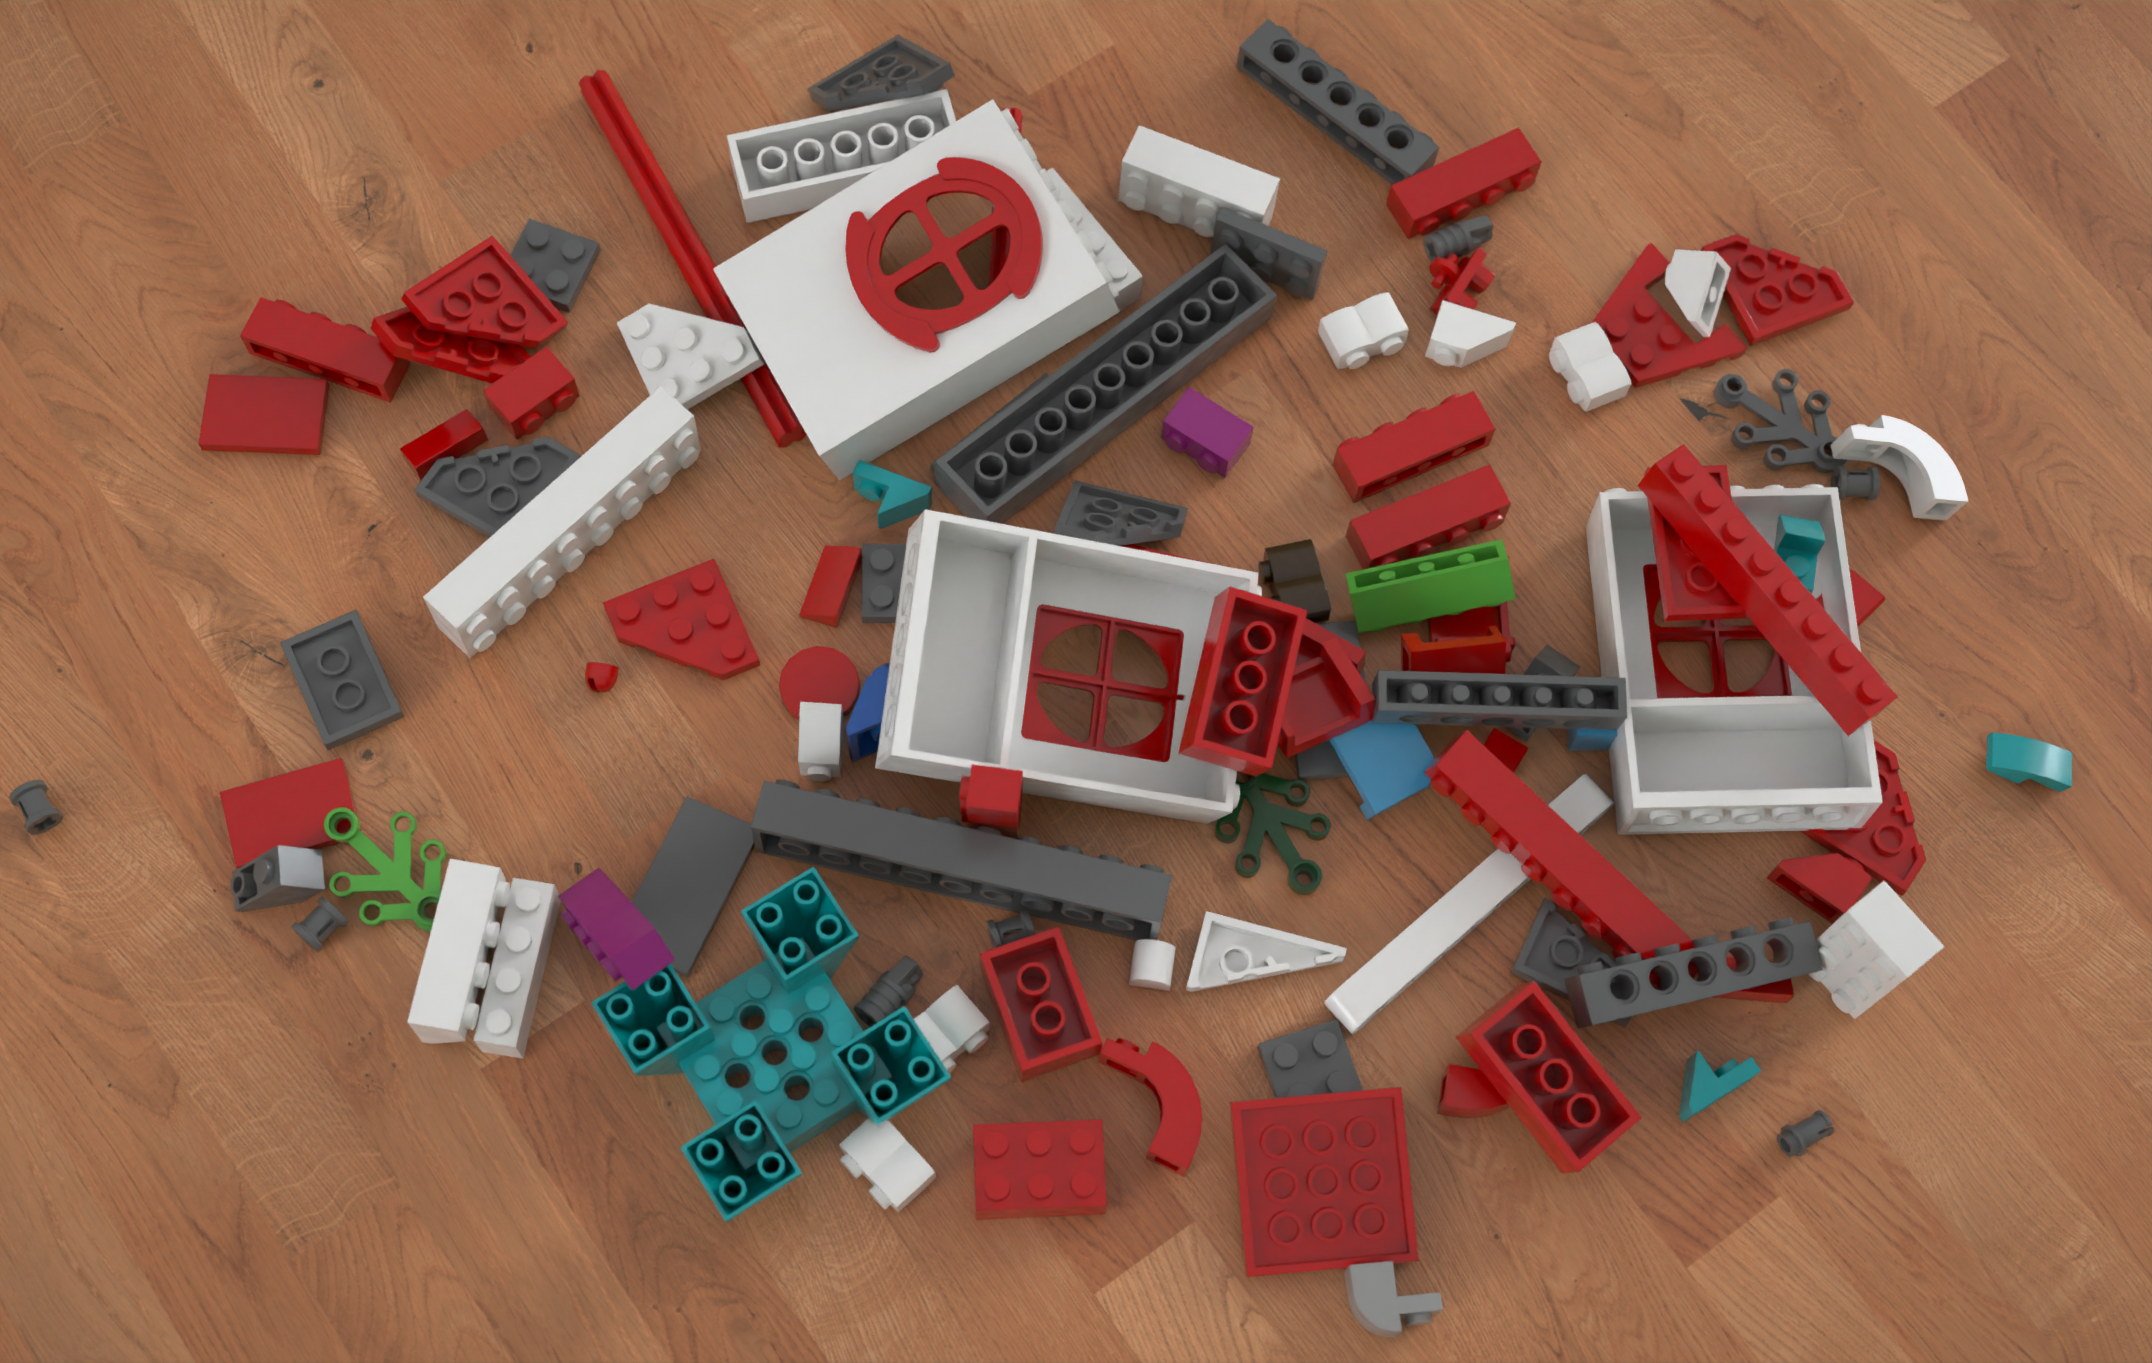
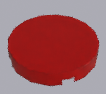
[779,646,860,720]

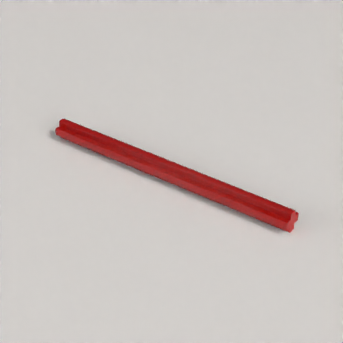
[579,70,807,448]

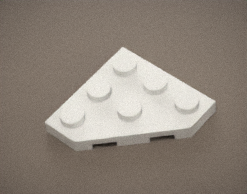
[617,304,765,409]

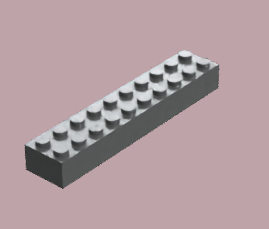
[934,244,1277,524]
[751,779,1172,941]

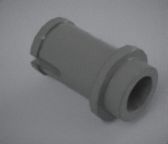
[1777,1110,1834,1157]

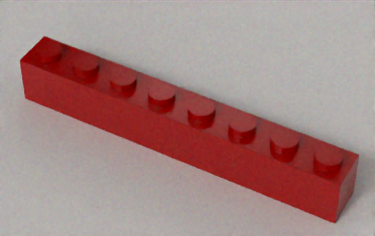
[1637,444,1898,736]
[1424,730,1698,990]

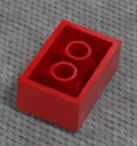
[980,926,1103,1082]
[973,1119,1107,1220]

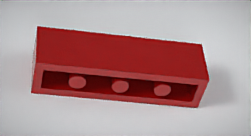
[1386,127,1542,240]
[240,297,410,403]
[1332,391,1496,503]
[1345,464,1511,569]
[959,764,1023,839]

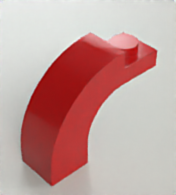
[1098,1038,1202,1177]
[1437,1064,1510,1118]

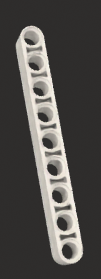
[1324,774,1614,1035]

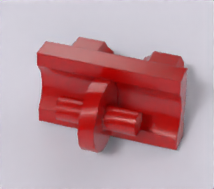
[1429,247,1495,316]

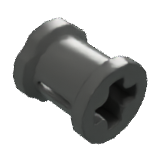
[1831,466,1880,501]
[9,780,63,835]
[291,896,349,953]
[987,909,1035,949]

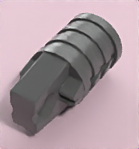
[1423,215,1493,263]
[854,956,923,1027]

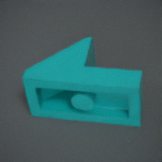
[853,460,932,529]
[1774,515,1826,594]
[1678,1051,1761,1123]

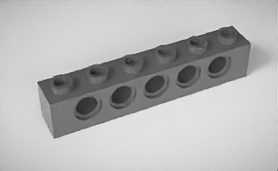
[1236,19,1439,185]
[1372,670,1627,730]
[1564,917,1823,1029]

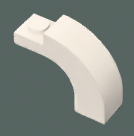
[1830,415,1968,520]

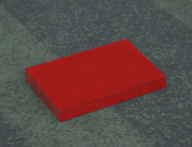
[199,374,329,455]
[219,758,361,869]

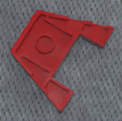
[1592,243,1747,388]

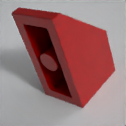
[1767,853,1873,924]

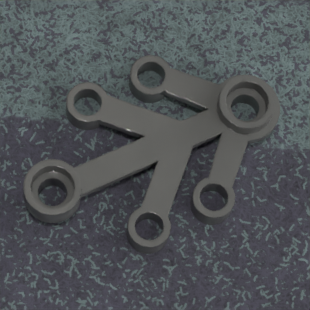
[1714,369,1847,473]

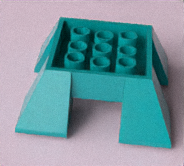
[591,866,952,1223]

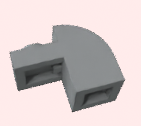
[1344,1261,1443,1338]

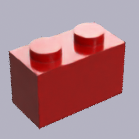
[483,346,580,440]

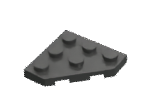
[807,35,955,111]
[414,436,581,538]
[1054,480,1188,546]

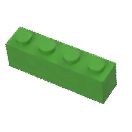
[1345,539,1516,633]

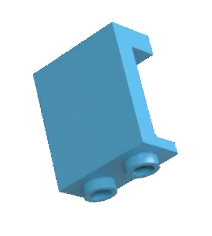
[1325,721,1435,820]

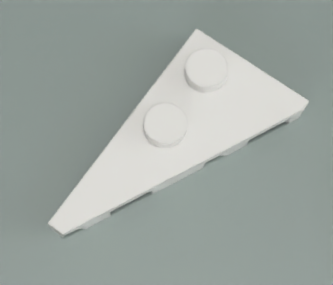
[1186,911,1347,992]

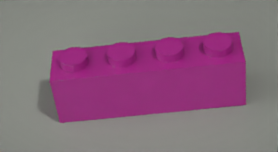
[558,868,675,990]

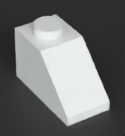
[1665,249,1731,337]
[1425,301,1516,368]
[798,702,845,782]

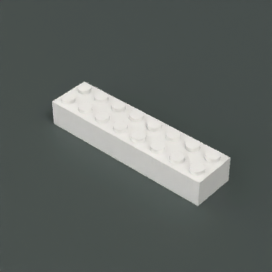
[423,386,701,658]

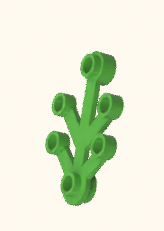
[324,807,447,932]

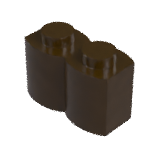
[1258,539,1331,623]

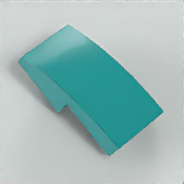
[1986,732,2072,792]

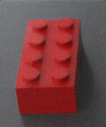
[1178,586,1307,776]
[1456,981,1642,1173]

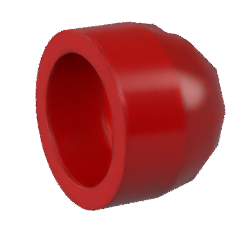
[585,662,619,693]

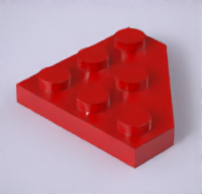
[1701,234,1854,346]
[401,235,568,348]
[370,307,530,384]
[603,559,760,680]
[1800,740,1926,896]

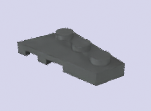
[1511,897,1631,1027]

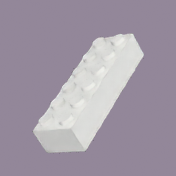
[727,89,956,223]

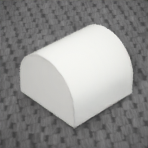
[1129,939,1176,991]

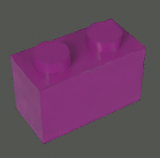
[1161,387,1254,478]

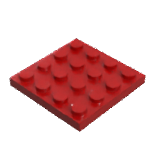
[1230,1087,1419,1277]

